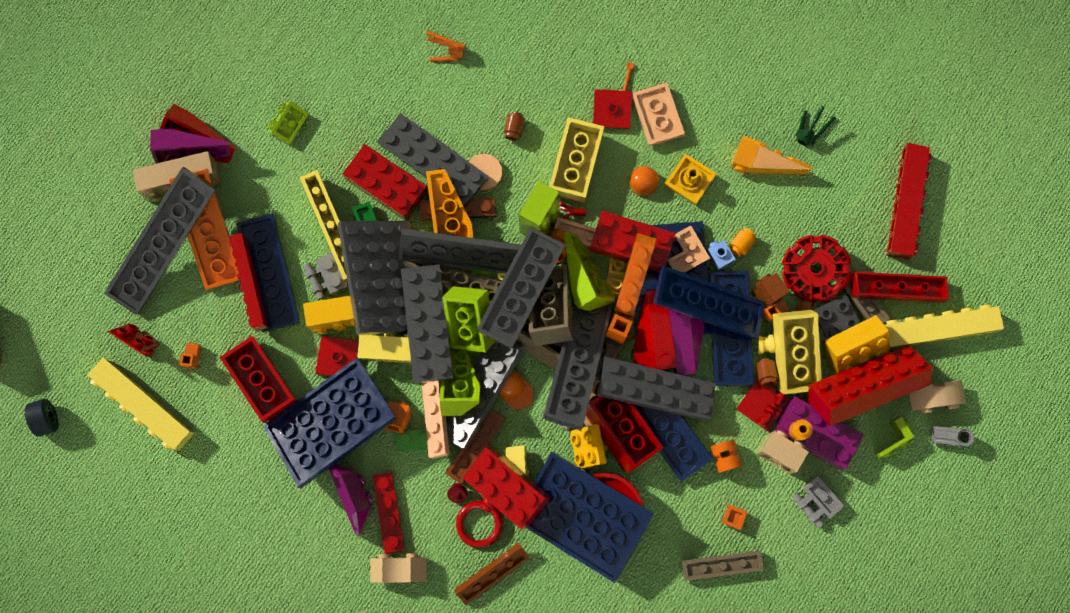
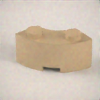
[909,380,966,414]
[370,553,427,583]

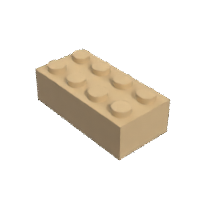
[133,151,222,202]

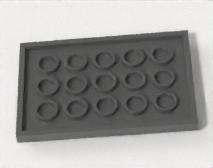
[338,221,411,335]

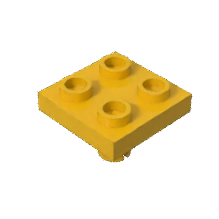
[664,153,717,206]
[570,424,609,469]

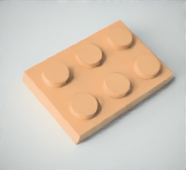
[632,83,685,146]

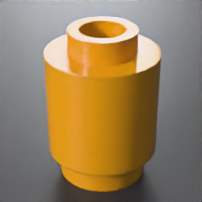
[729,228,756,257]
[789,420,813,441]

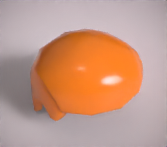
[629,166,659,197]

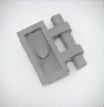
[303,253,348,300]
[792,476,844,528]

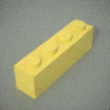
[358,333,411,363]

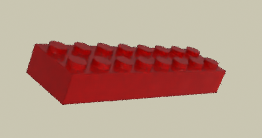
[229,233,269,332]
[851,272,949,303]

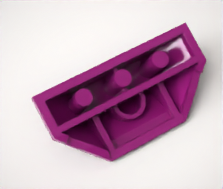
[329,464,374,536]

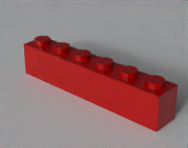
[886,143,932,260]

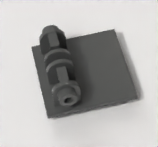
[813,295,860,339]

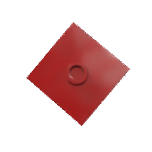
[593,89,632,129]
[315,336,359,376]

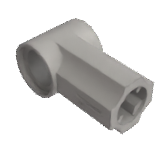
[931,426,974,447]

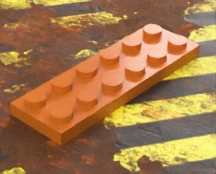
[169,168,239,290]

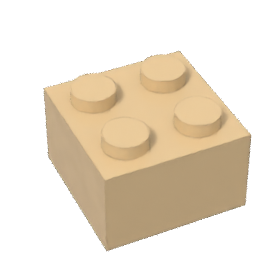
[756,430,808,474]

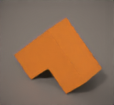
[763,300,789,323]
[179,343,201,370]

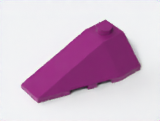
[150,128,231,164]
[669,310,705,376]

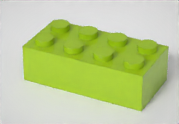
[519,181,560,236]

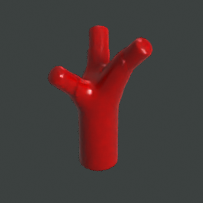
[560,201,586,219]

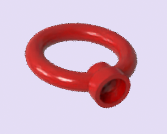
[456,498,503,548]

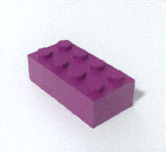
[772,396,864,470]

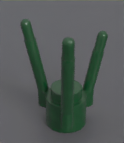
[795,106,836,147]

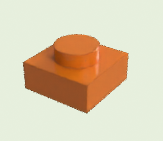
[721,504,747,530]

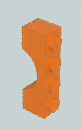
[614,233,656,316]

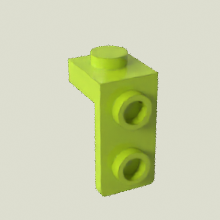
[875,417,914,459]

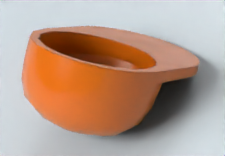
[499,371,534,409]

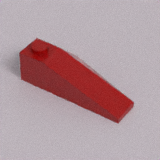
[160,104,236,164]
[633,289,676,370]

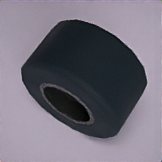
[24,399,59,437]

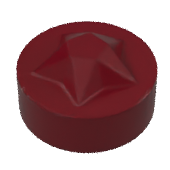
[447,483,468,504]

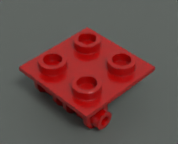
[109,324,160,357]
[736,378,790,432]

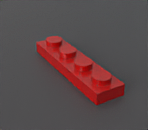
[372,472,405,554]

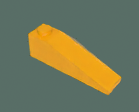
[730,136,812,175]
[426,169,474,238]

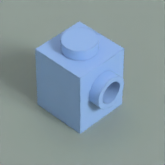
[706,240,736,271]

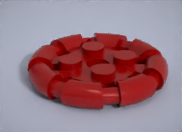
[782,234,852,303]

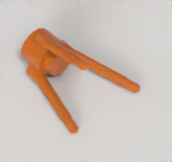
[426,31,465,62]

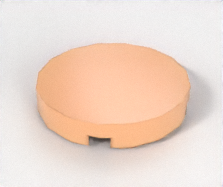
[469,154,502,191]

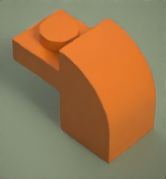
[605,311,636,344]

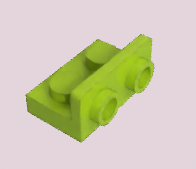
[268,101,309,145]

